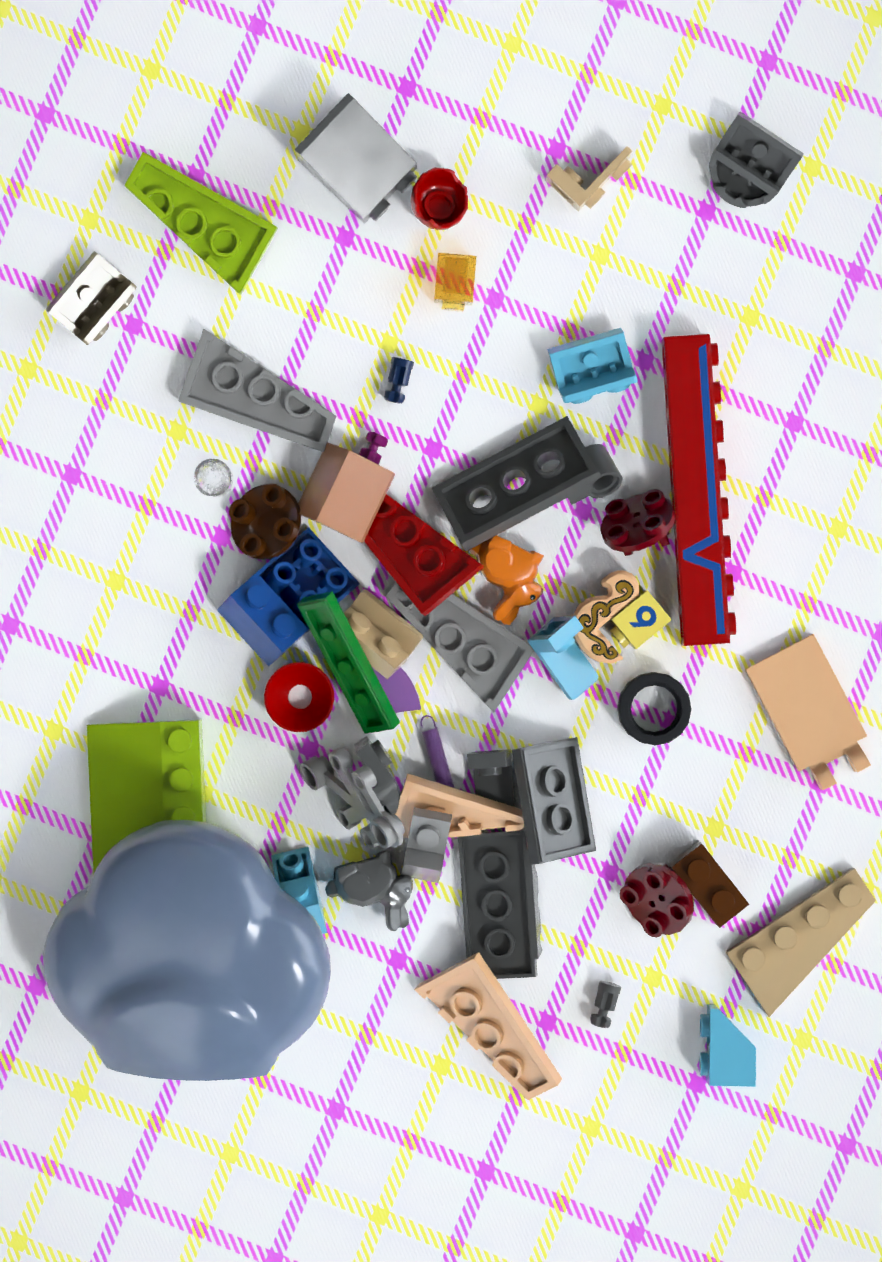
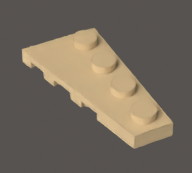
[726,868,876,1017]

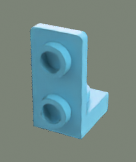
[527,616,599,700]

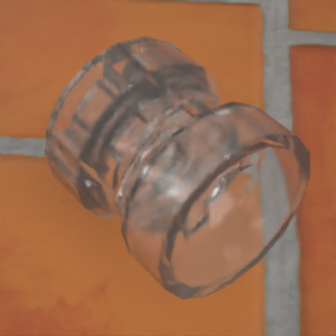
[193,458,234,498]

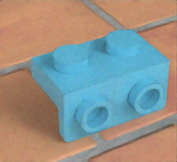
[547,327,638,404]

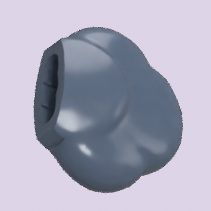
[43,820,331,1081]

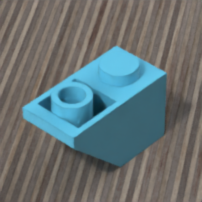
[271,847,327,934]
[699,1004,756,1087]

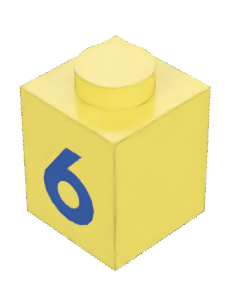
[610,590,672,649]

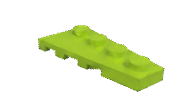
[124,152,278,295]

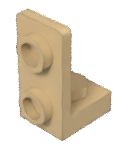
[545,146,633,212]

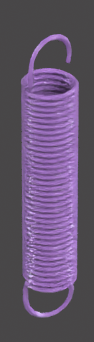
[420,715,455,788]

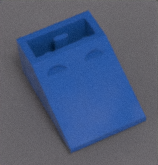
[217,527,360,667]

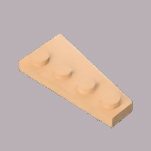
[414,952,562,1100]

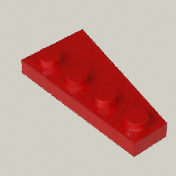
[364,494,485,616]

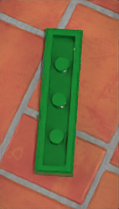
[297,591,400,734]

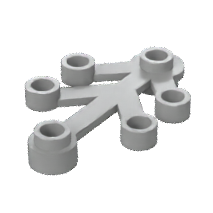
[300,746,405,849]

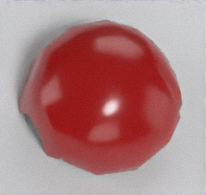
[410,167,468,231]

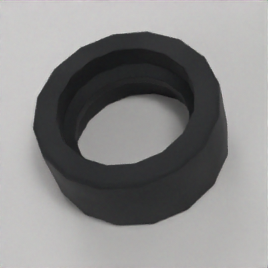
[617,672,692,746]

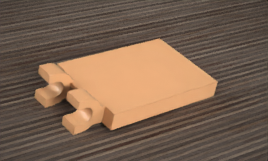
[744,634,871,791]

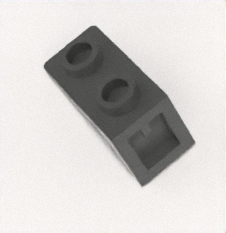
[467,749,516,807]

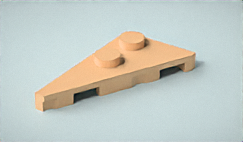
[395,773,525,838]

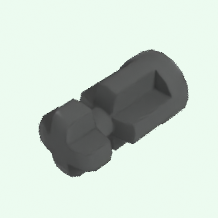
[590,980,622,1028]

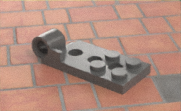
[431,416,623,552]

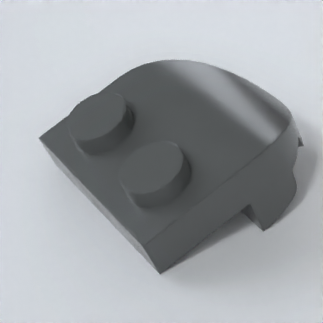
[709,111,804,208]
[354,736,399,814]

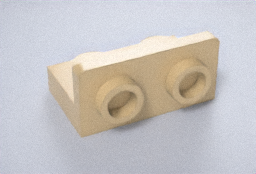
[344,589,423,679]

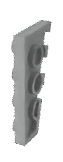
[178,329,337,452]
[386,581,534,713]

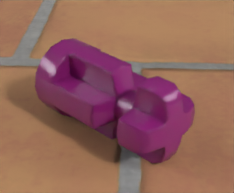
[358,431,388,465]

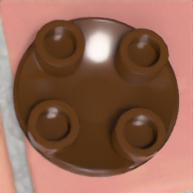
[229,483,301,560]

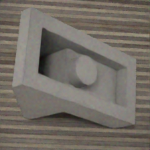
[401,807,452,883]

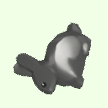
[325,850,413,931]

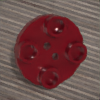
[600,489,676,556]
[619,863,694,938]

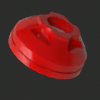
[264,662,335,732]

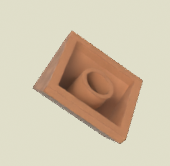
[298,442,395,544]

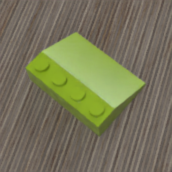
[87,719,207,874]

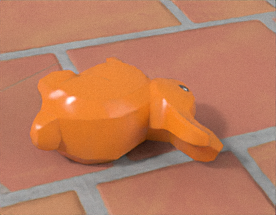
[469,535,544,625]

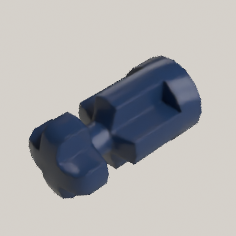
[384,357,414,404]

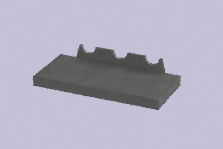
[458,830,543,979]

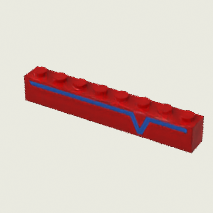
[661,334,736,646]

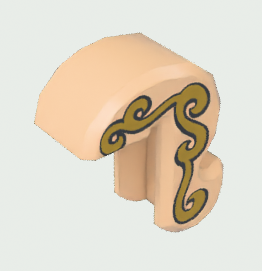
[572,570,639,664]

